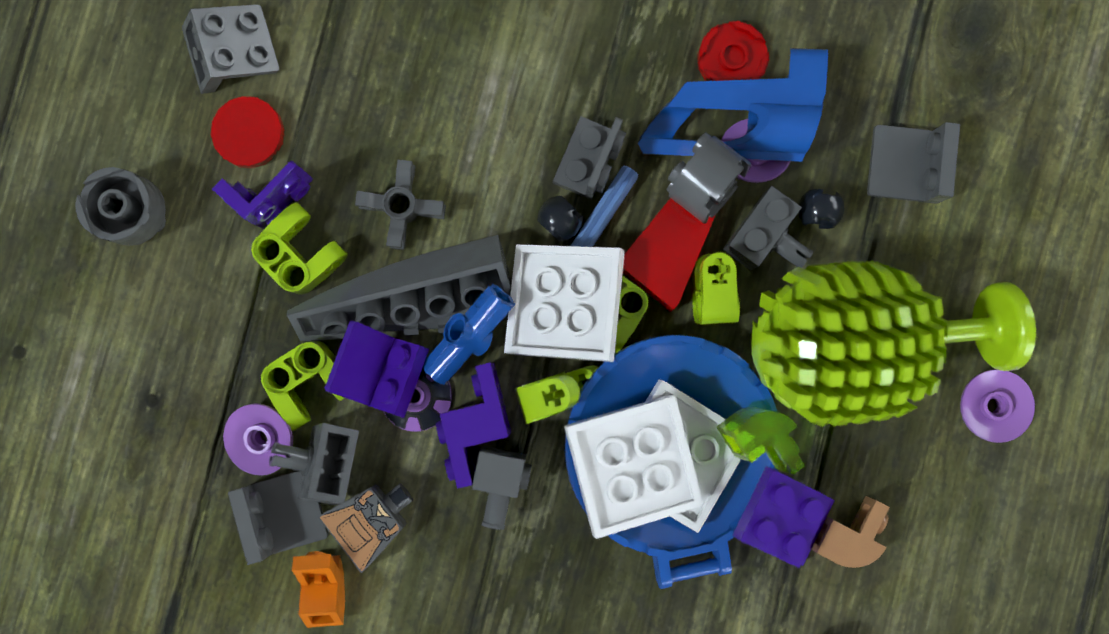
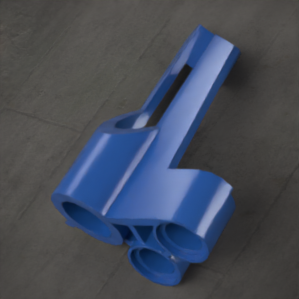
[638,48,828,162]

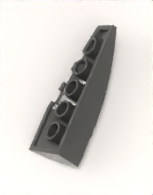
[287,235,512,342]

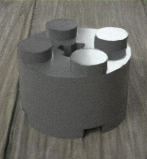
[667,133,752,224]
[75,167,166,246]

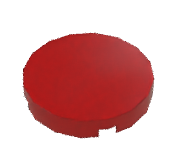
[697,21,769,81]
[211,96,285,168]

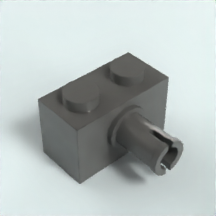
[722,186,813,270]
[269,423,359,505]
[472,446,532,530]

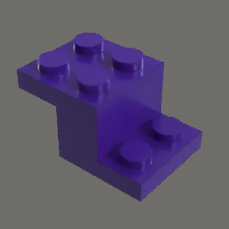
[436,362,511,489]
[732,466,835,568]

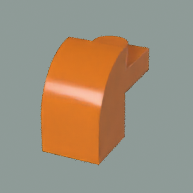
[292,551,345,628]

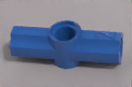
[423,284,515,385]

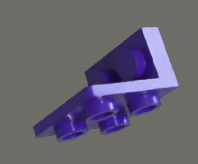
[212,160,313,229]
[325,320,429,418]

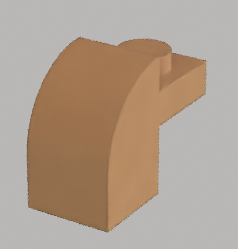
[812,496,890,568]

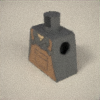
[318,483,413,573]

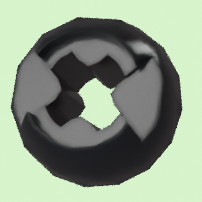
[799,189,844,229]
[537,195,583,241]

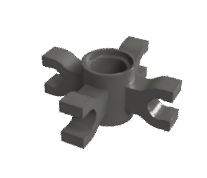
[355,160,446,250]

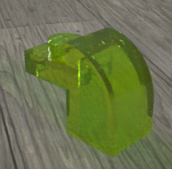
[716,407,805,475]

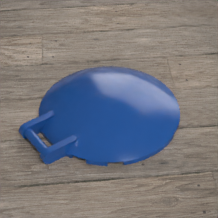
[565,335,782,589]

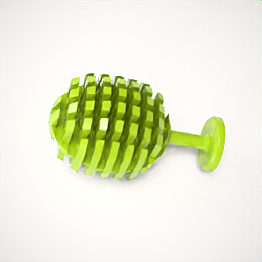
[752,260,1036,427]

